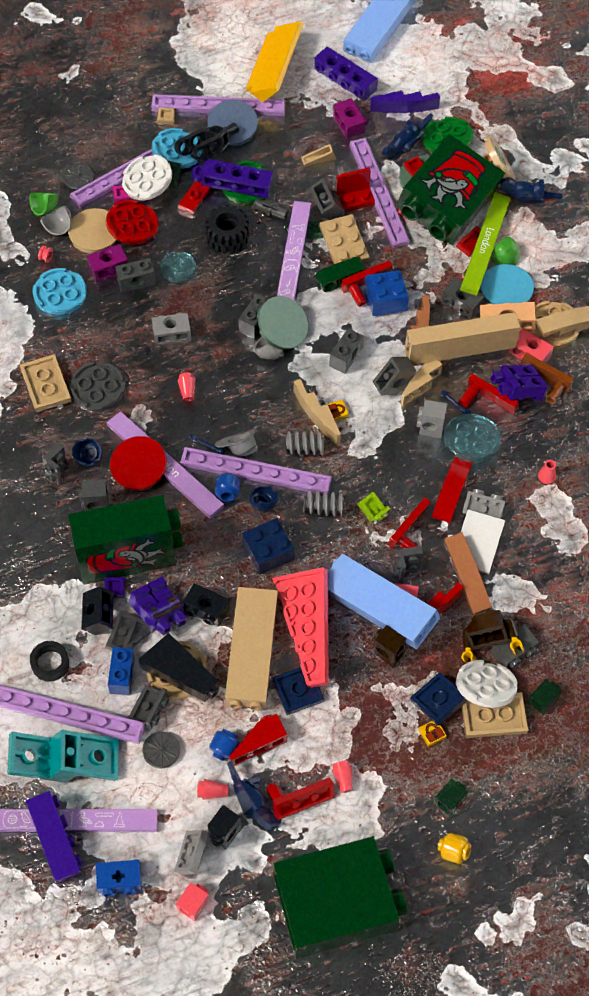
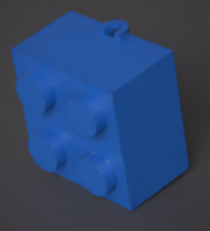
[365,270,409,316]

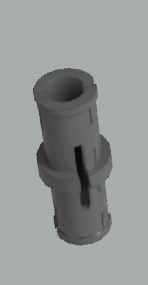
[253,198,289,220]

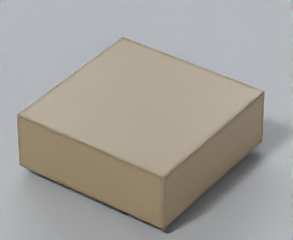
[157,107,175,125]

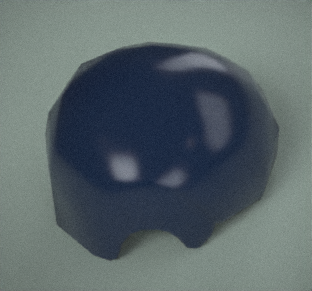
[72,438,103,466]
[250,486,280,512]

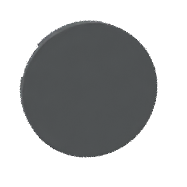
[70,362,125,411]

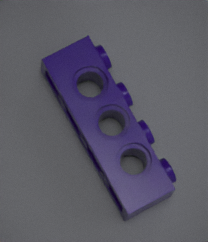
[314,46,378,101]
[201,159,273,199]

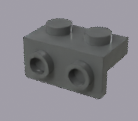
[128,684,169,732]

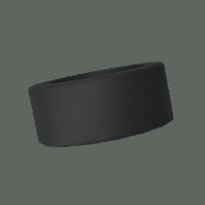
[30,641,69,682]

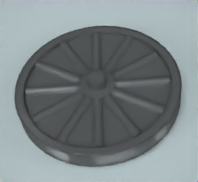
[63,163,94,190]
[142,732,180,768]

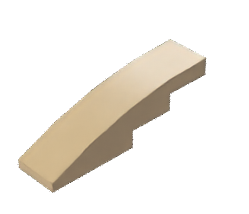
[536,306,589,337]
[401,359,451,406]
[294,379,341,445]

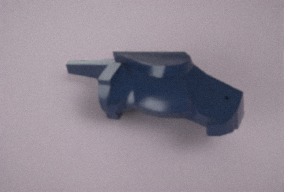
[382,113,434,160]
[500,178,562,202]
[227,761,281,831]

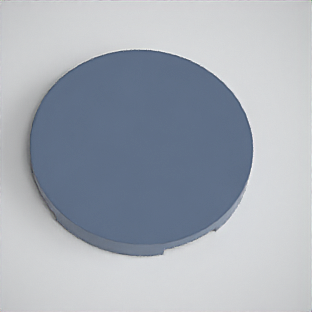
[207,100,258,146]

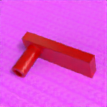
[341,260,393,307]
[458,373,519,415]
[387,497,430,549]
[266,777,334,820]

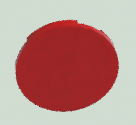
[106,200,158,245]
[110,436,167,492]

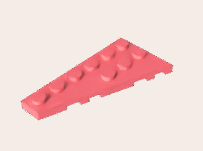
[272,567,329,687]

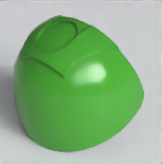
[30,192,59,216]
[490,236,520,266]

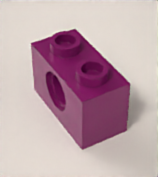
[333,98,367,139]
[87,244,128,282]

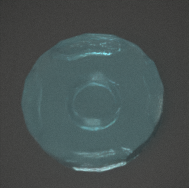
[161,251,196,283]

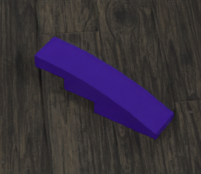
[370,90,440,113]

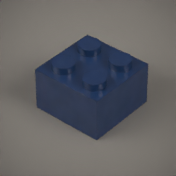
[242,518,294,575]

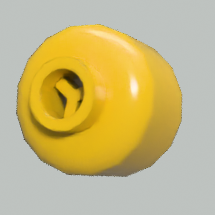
[438,833,471,864]

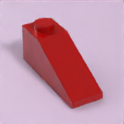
[229,714,287,766]

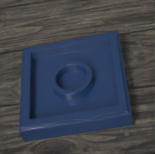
[272,667,325,716]
[410,672,467,726]

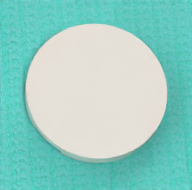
[122,155,172,200]
[456,660,518,708]

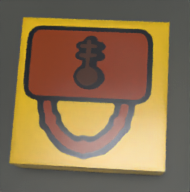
[325,400,349,422]
[418,721,447,747]

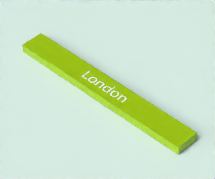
[460,192,511,296]

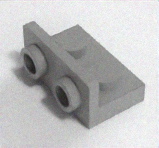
[462,489,506,519]
[174,830,208,879]

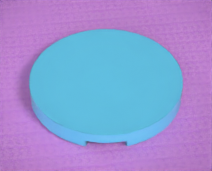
[152,128,202,169]
[480,264,534,304]
[33,268,87,315]

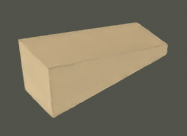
[301,144,337,167]

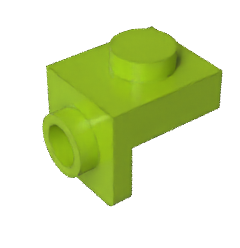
[357,492,390,522]

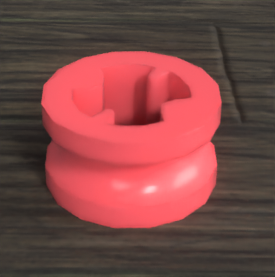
[38,245,53,263]

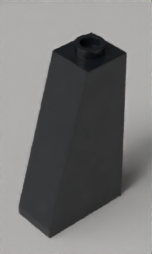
[139,633,219,702]

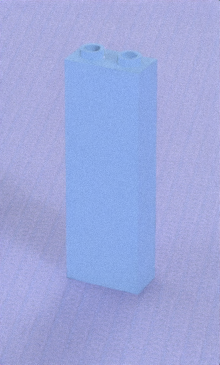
[343,0,416,63]
[328,554,440,650]

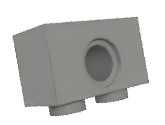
[152,313,191,346]
[417,400,447,439]

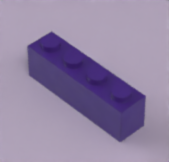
[26,791,83,883]

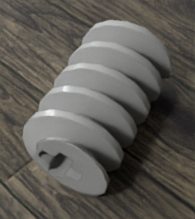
[286,431,324,455]
[303,490,343,517]

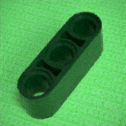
[315,256,367,292]

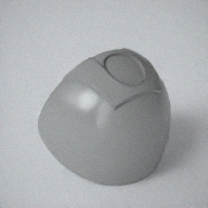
[41,206,71,235]
[253,337,284,360]

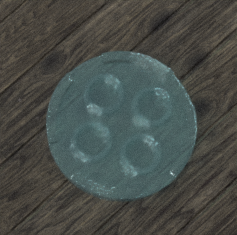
[444,414,500,462]

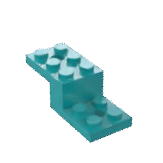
[7,730,119,783]

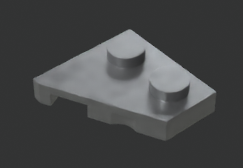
[105,611,152,651]

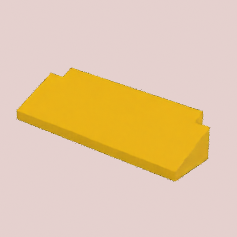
[246,21,304,103]

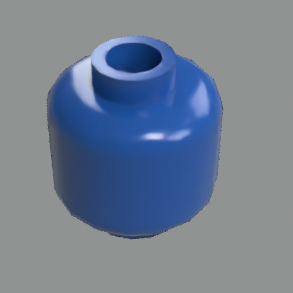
[215,473,240,502]
[209,729,240,761]

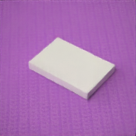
[451,510,505,575]

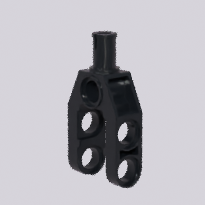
[174,123,239,162]

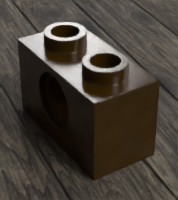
[373,625,407,668]

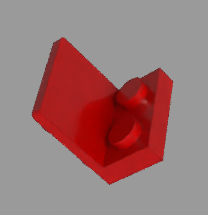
[336,168,375,212]

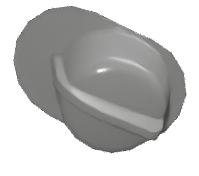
[215,429,257,456]

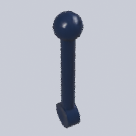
[441,390,471,417]
[189,434,225,454]

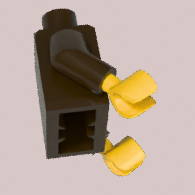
[461,610,524,663]

